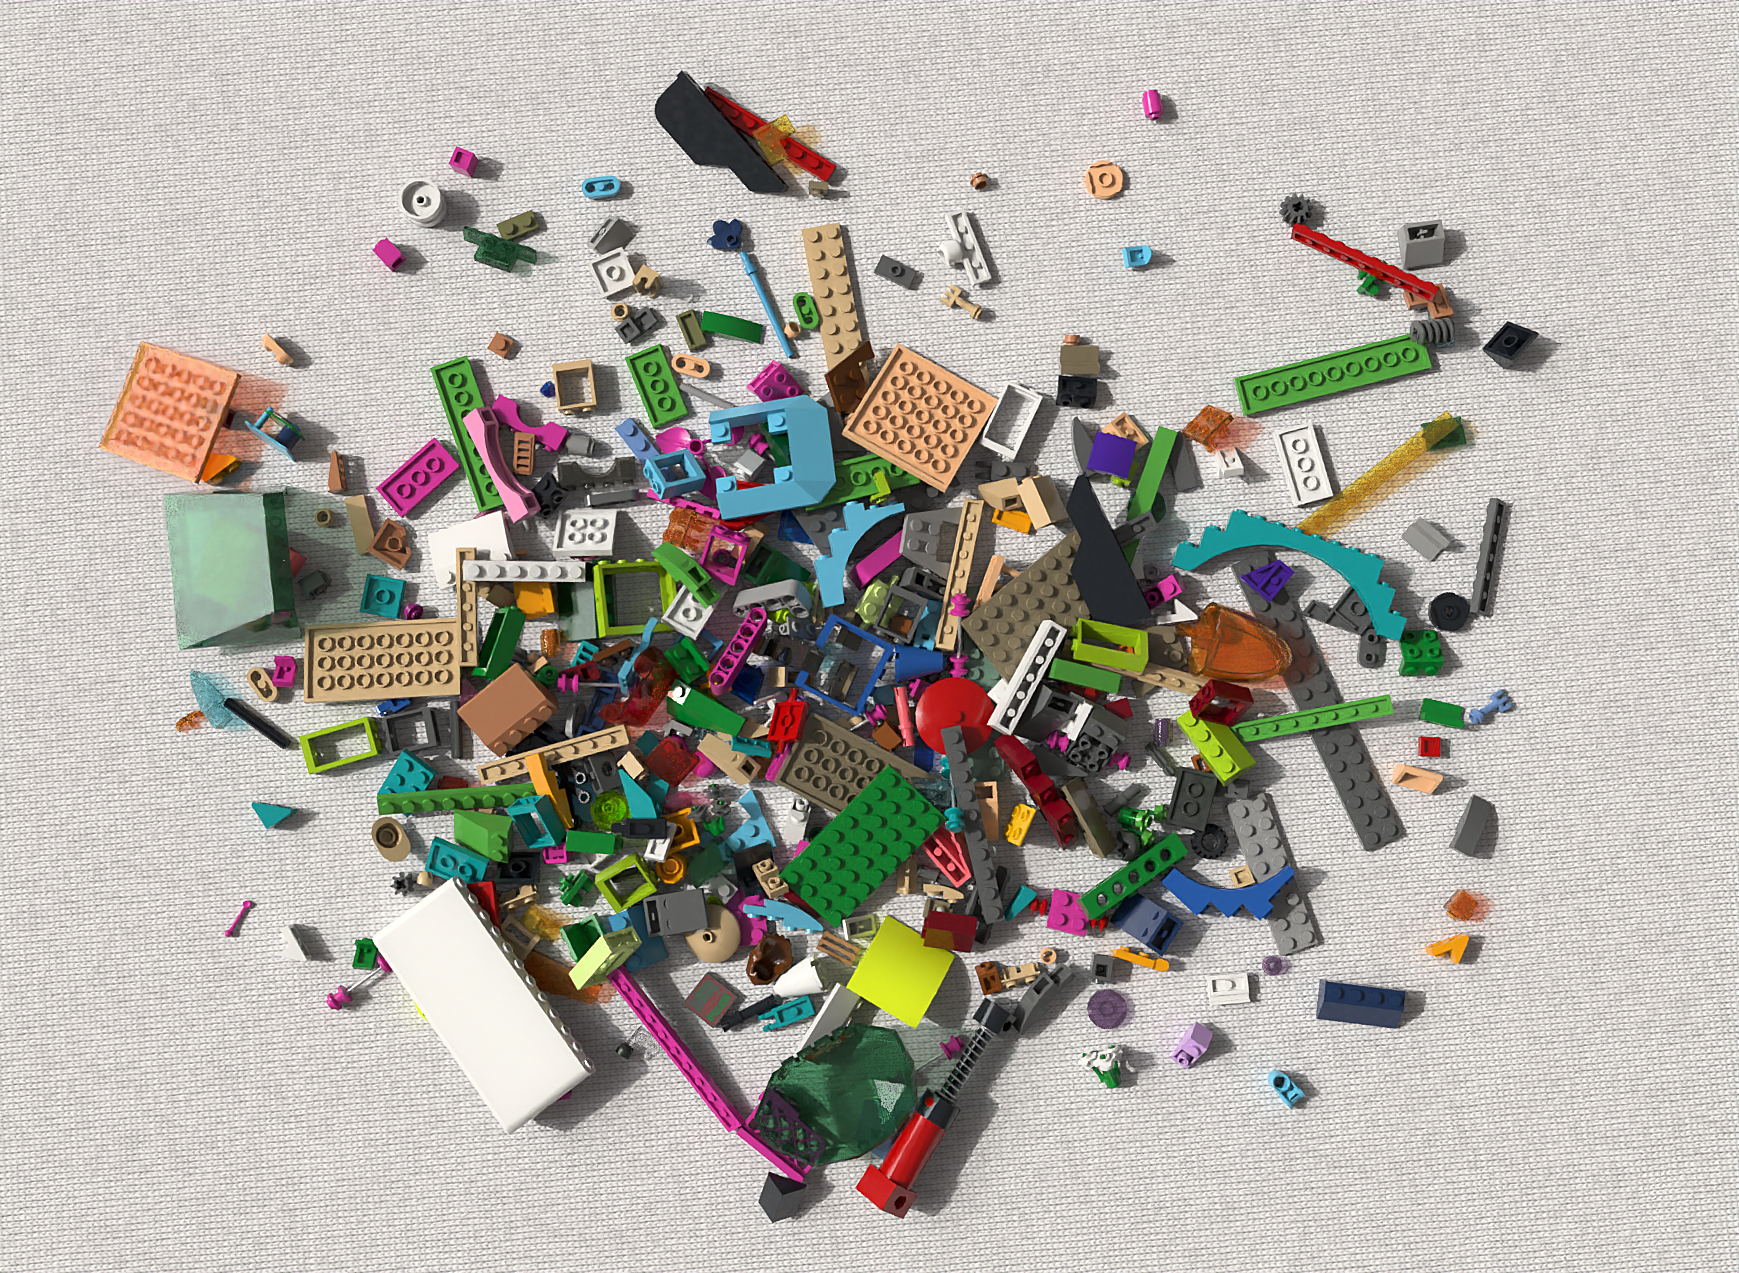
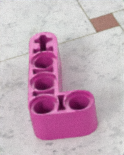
[848,529,903,591]

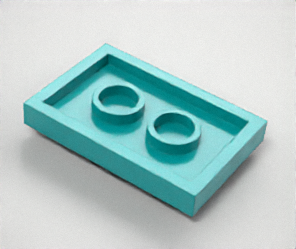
[377,748,438,818]
[425,836,490,883]

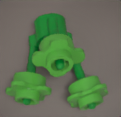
[1117,803,1168,849]

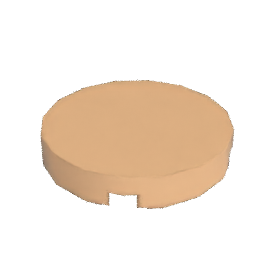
[1085,161,1123,199]

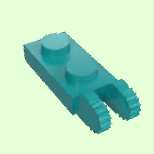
[758,994,816,1032]

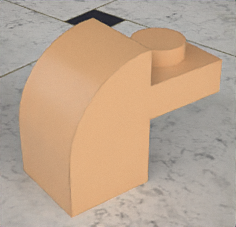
[730,521,771,564]

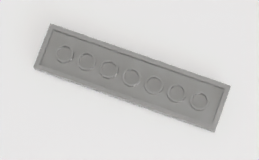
[1225,793,1318,956]

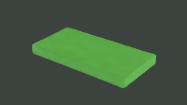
[625,344,689,429]

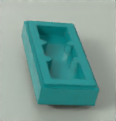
[730,735,772,758]

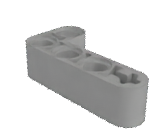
[732,579,812,618]

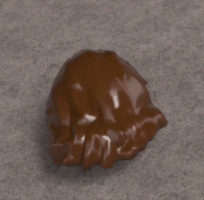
[746,932,794,986]

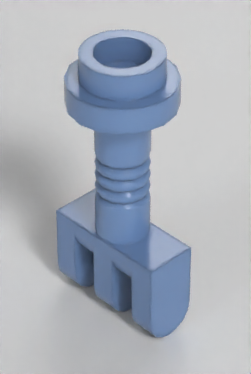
[1469,689,1513,724]

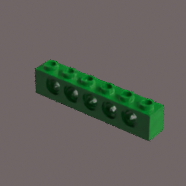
[1075,832,1188,921]

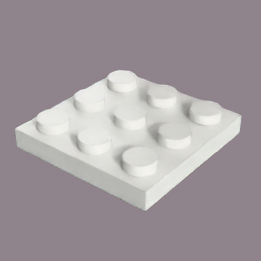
[552,509,618,557]

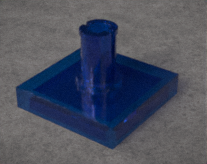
[726,662,765,707]

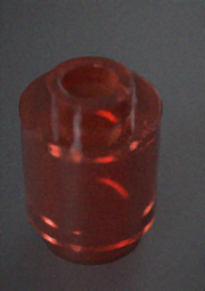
[438,775,468,790]

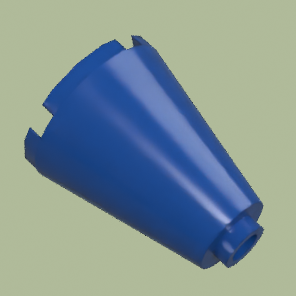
[895,643,947,682]

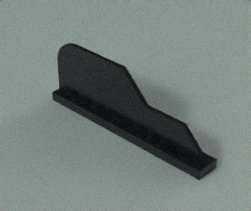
[655,70,789,193]
[1066,471,1153,627]

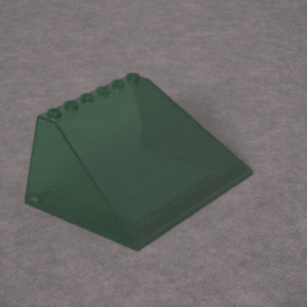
[164,485,303,651]

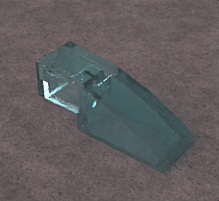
[190,670,233,729]

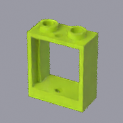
[595,852,659,914]

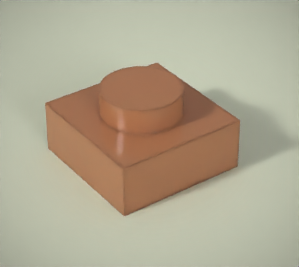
[487,332,515,359]

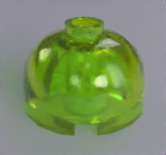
[590,791,630,832]

